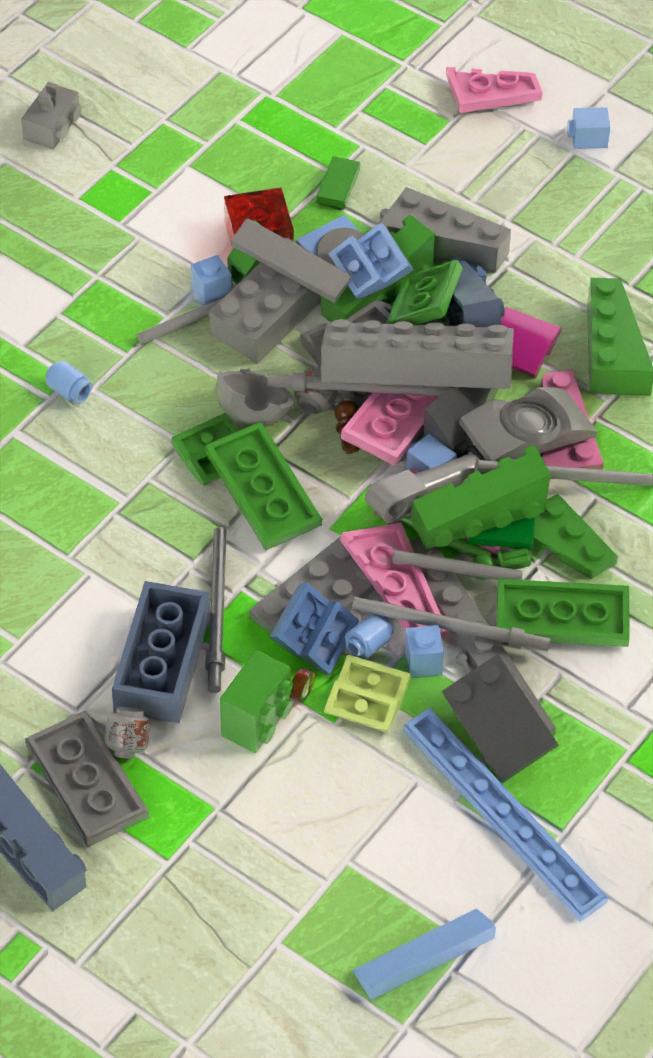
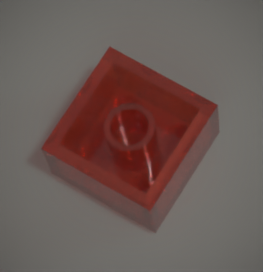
[224,187,294,250]

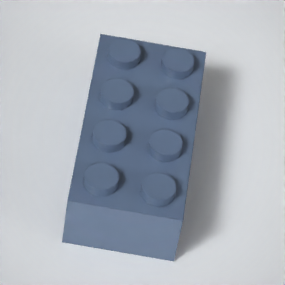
[112,581,210,723]

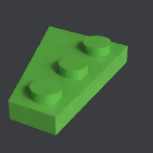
[533,494,618,579]

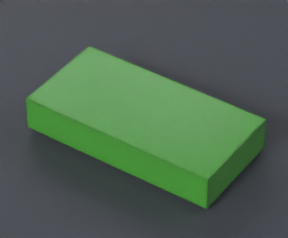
[317,156,360,209]

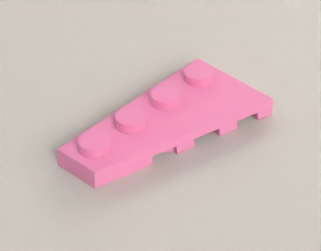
[542,369,604,479]
[339,523,448,638]

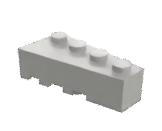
[379,187,511,273]

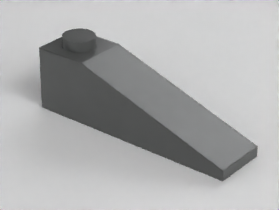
[423,387,498,459]

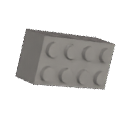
[209,237,330,364]

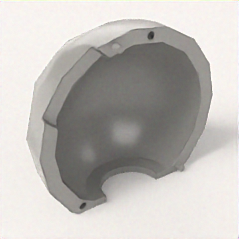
[215,368,294,427]

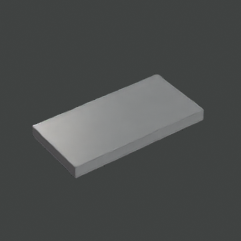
[25,710,149,847]

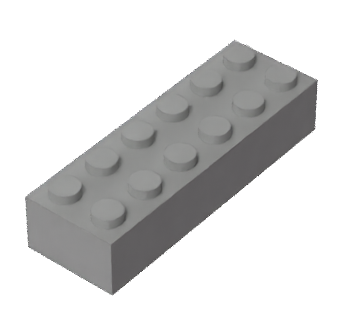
[321,319,514,389]

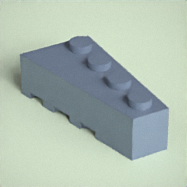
[431,261,505,327]
[0,764,87,911]

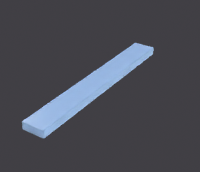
[403,708,608,922]

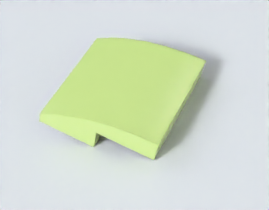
[324,654,411,733]

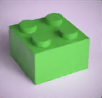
[220,649,293,753]

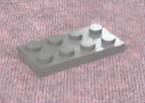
[249,536,375,635]

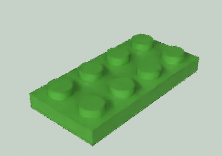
[205,422,323,551]
[496,579,630,647]

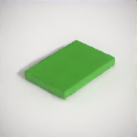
[386,260,463,325]

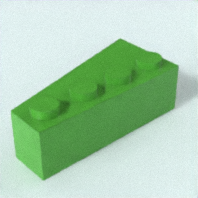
[321,214,435,322]
[587,277,653,396]
[411,444,551,550]

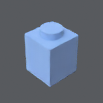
[567,107,611,149]
[191,254,232,305]
[406,434,457,472]
[404,625,444,678]

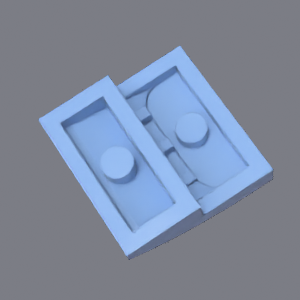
[328,222,414,299]

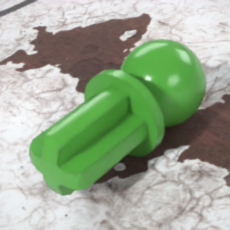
[472,548,531,580]

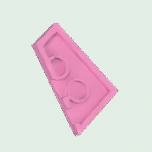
[446,67,542,113]

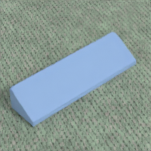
[353,908,496,1000]

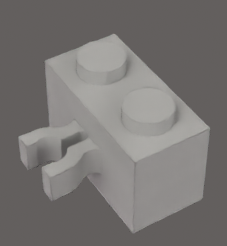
[21,82,82,149]

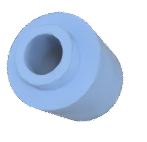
[46,361,93,404]
[345,614,393,659]

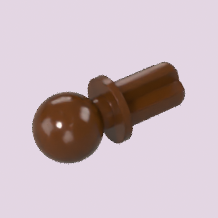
[334,400,360,454]

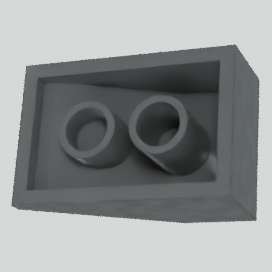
[442,654,559,783]

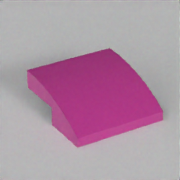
[501,307,562,378]

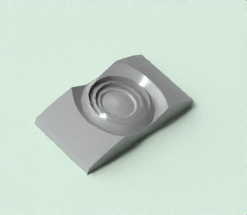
[459,387,597,461]

